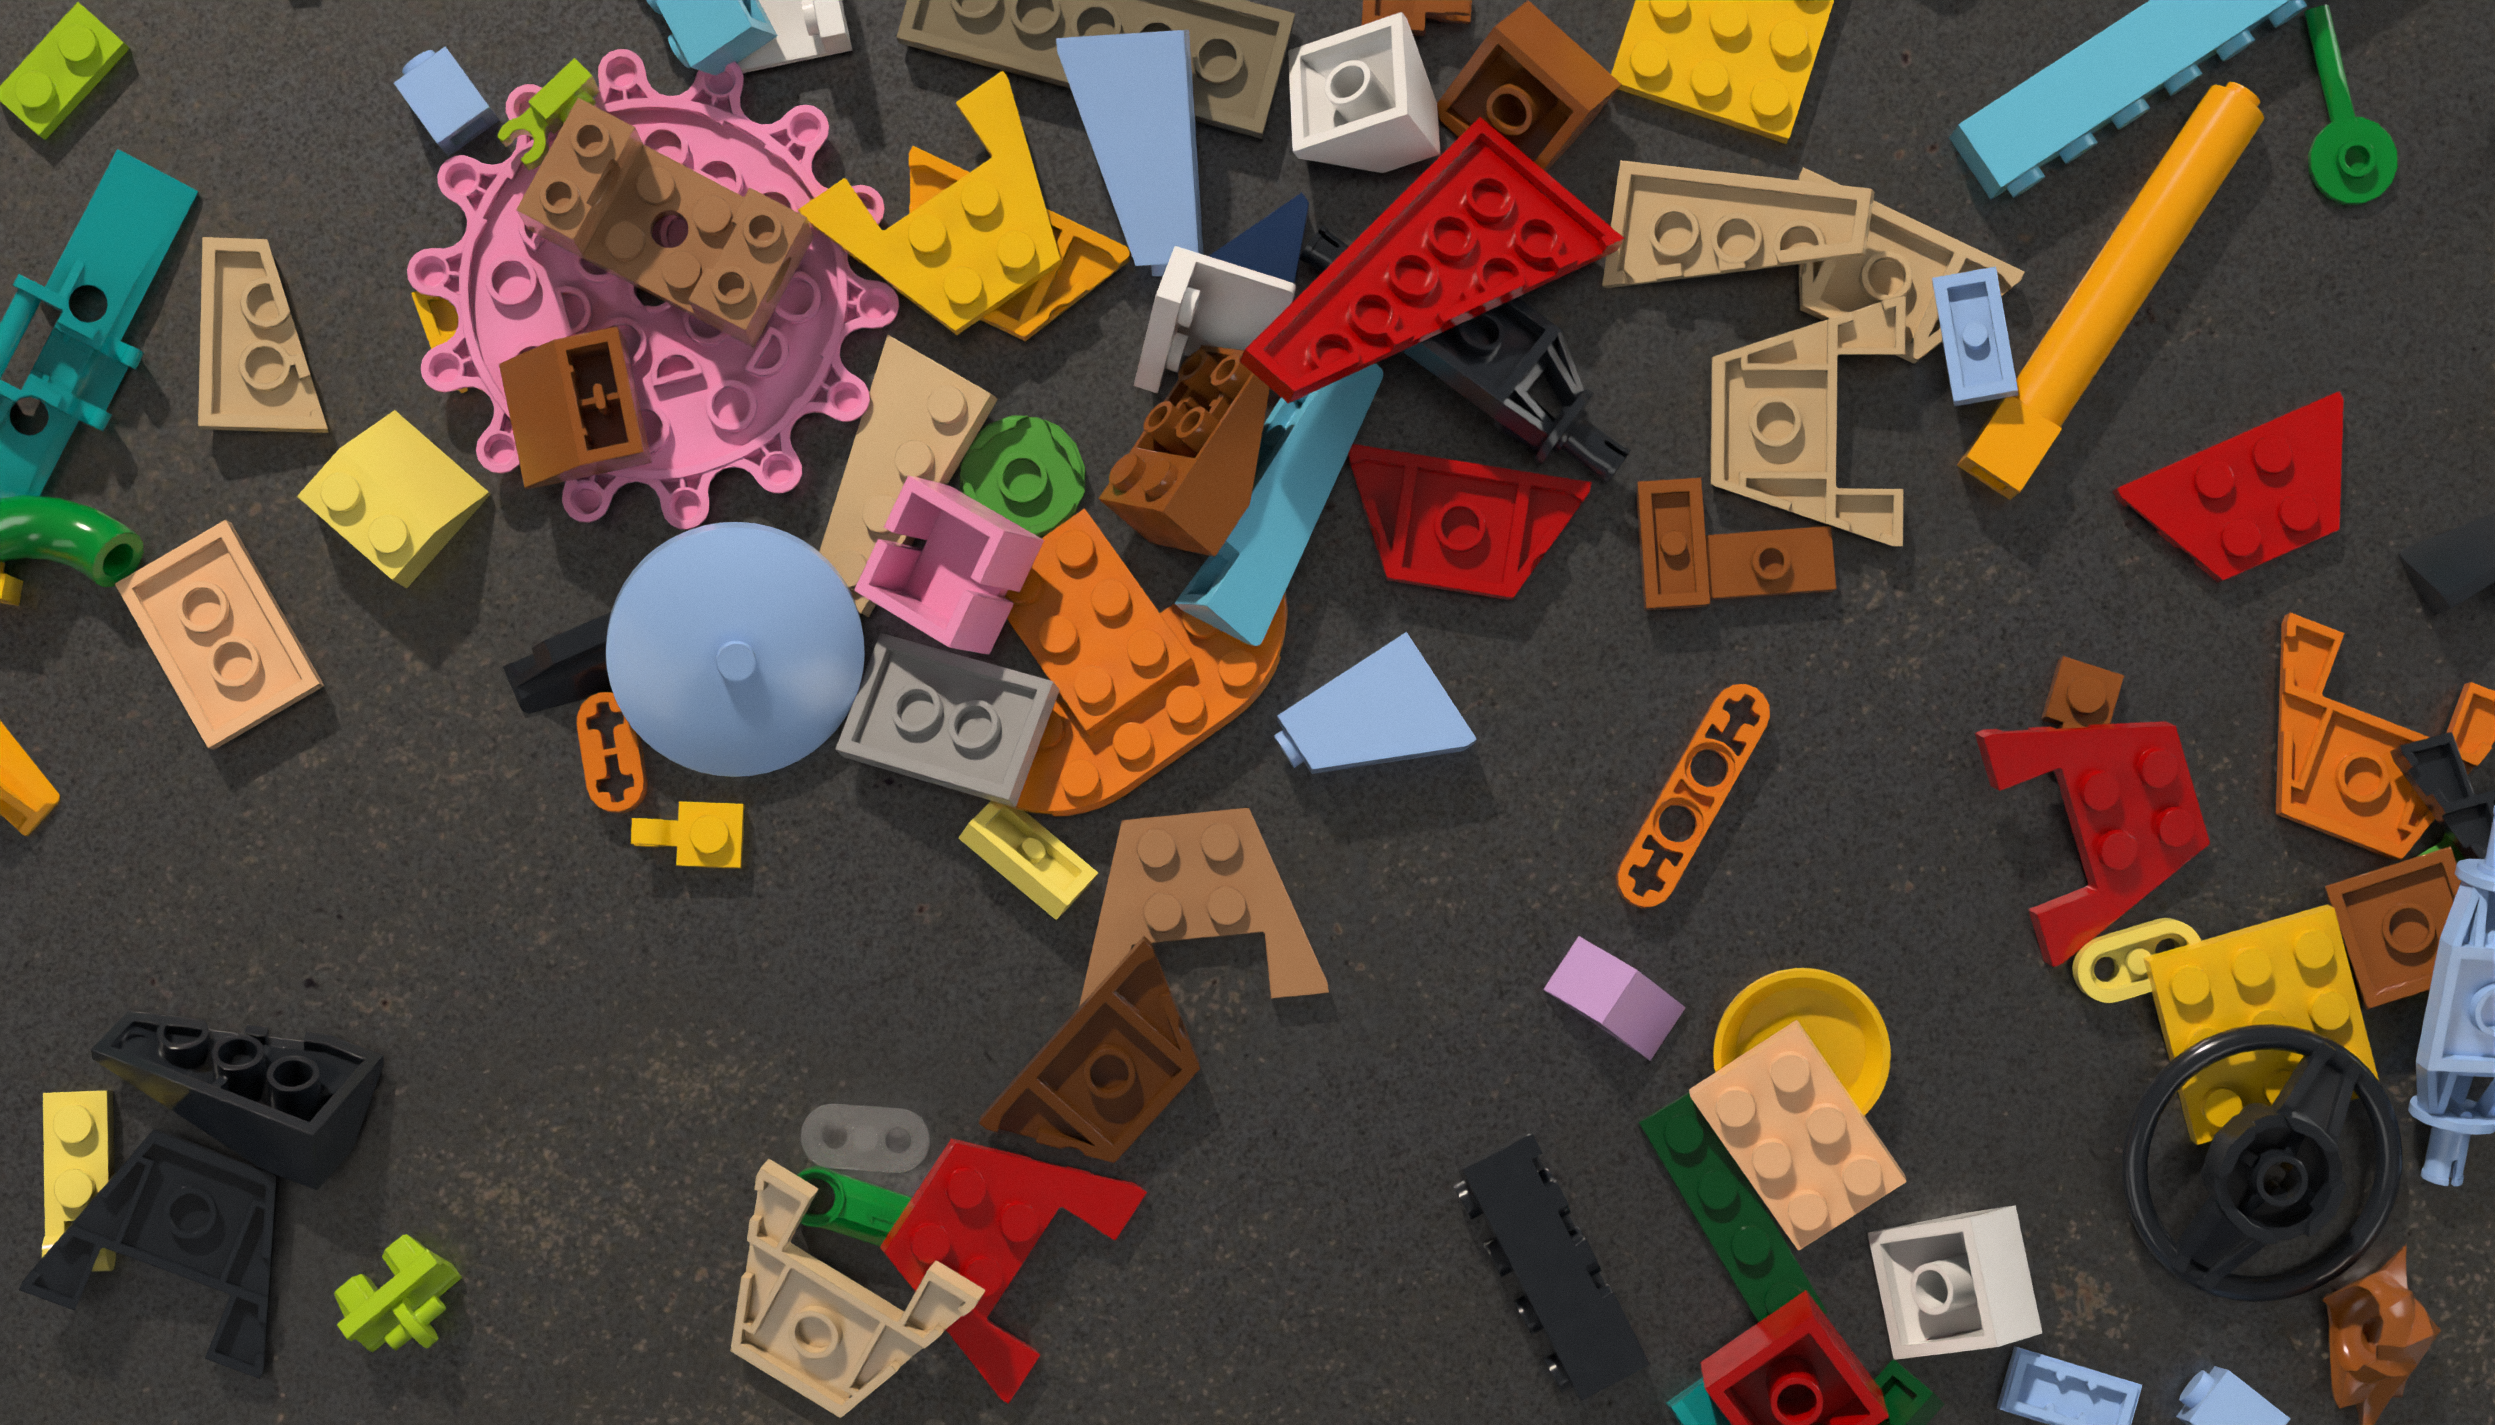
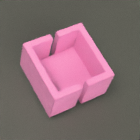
[854,475,1044,655]

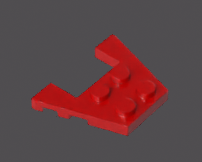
[1975,721,2210,967]
[880,1138,1147,1404]

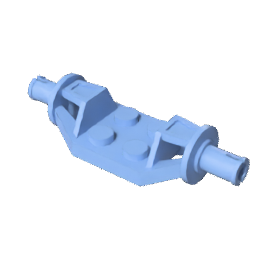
[2408,805,2495,1186]

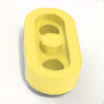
[2072,918,2201,1003]

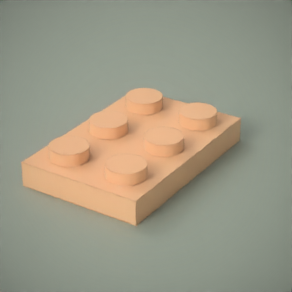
[115,520,324,750]
[1689,1020,1907,1251]

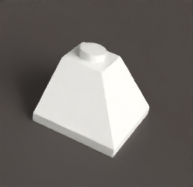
[1288,12,1440,173]

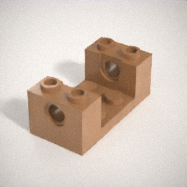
[516,98,814,348]

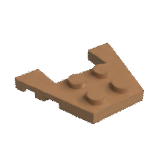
[1079,808,1329,1007]

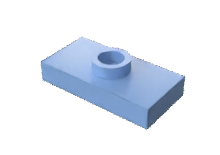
[1997,1346,2142,1425]

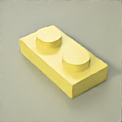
[959,801,1098,920]

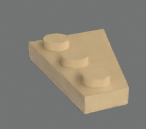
[198,237,329,433]

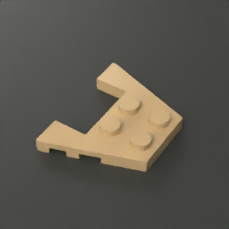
[1710,297,1906,546]
[730,1159,986,1418]

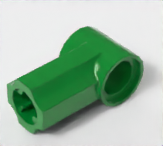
[797,1166,912,1246]

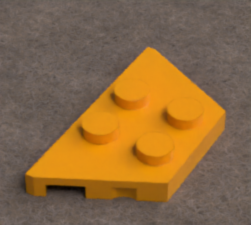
[909,146,1132,341]

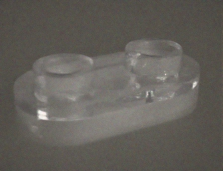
[801,1104,931,1173]

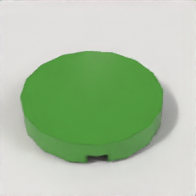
[960,415,1086,538]

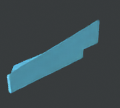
[1174,363,1383,646]

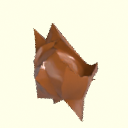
[2323,1243,2441,1425]

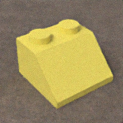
[297,410,491,588]

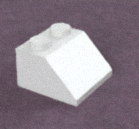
[1868,1205,2042,1360]

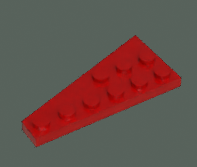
[1239,117,1625,404]

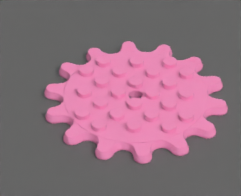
[407,49,899,530]

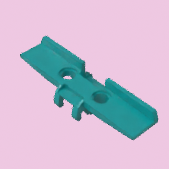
[0,149,198,563]

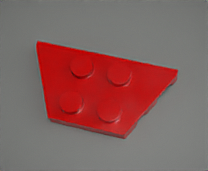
[2112,391,2344,583]
[1347,444,1591,600]

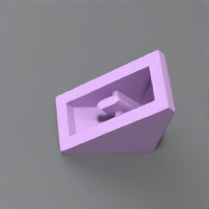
[1543,936,1686,1061]

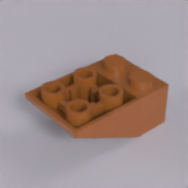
[1098,345,1270,557]

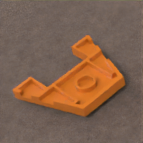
[2276,613,2495,861]

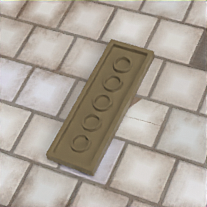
[896,0,1295,139]

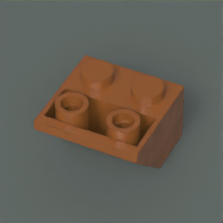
[499,326,652,490]

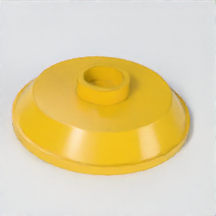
[1713,968,1891,1116]

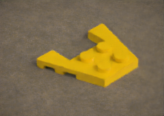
[798,71,1062,335]

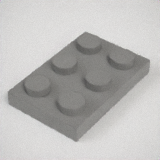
[835,633,1060,808]

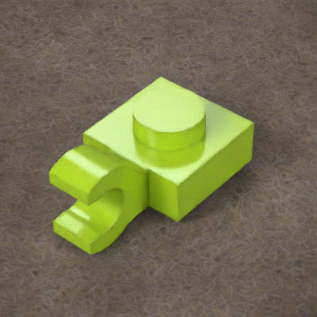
[498,58,600,170]

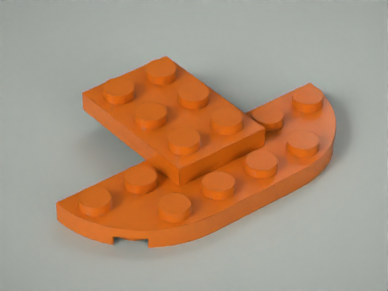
[1005,508,1288,817]

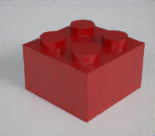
[1700,1290,1889,1425]

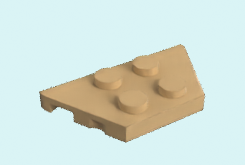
[1797,167,2025,364]

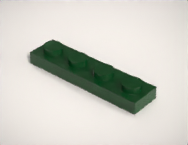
[1637,1092,1828,1323]

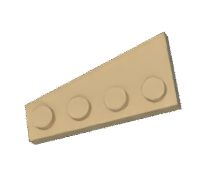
[819,335,998,617]

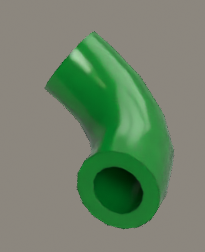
[0,495,144,587]

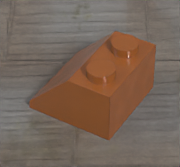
[1437,0,1622,172]

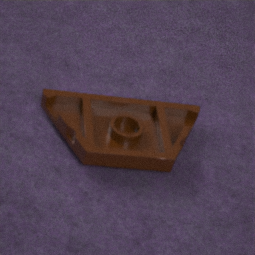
[979,936,1200,1163]

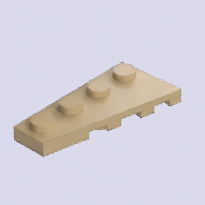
[1602,160,1875,289]

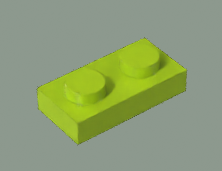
[0,2,130,140]

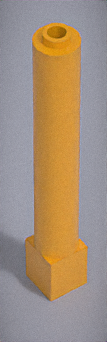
[1957,82,2264,500]

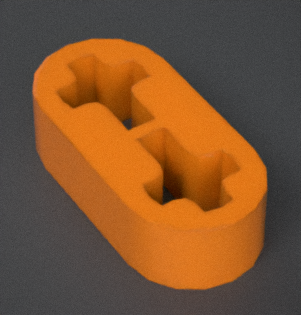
[577,692,648,814]

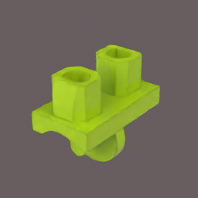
[334,1234,462,1353]

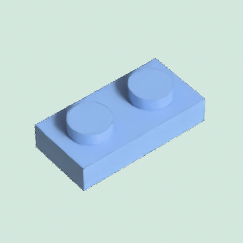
[1932,266,2018,407]

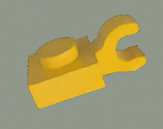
[631,802,745,869]

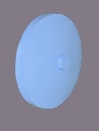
[606,522,865,777]

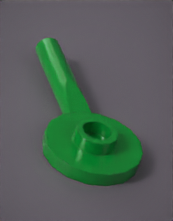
[2304,5,2398,205]

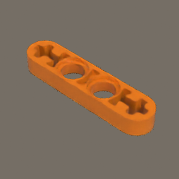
[1616,684,1770,908]

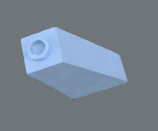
[1056,29,1204,276]

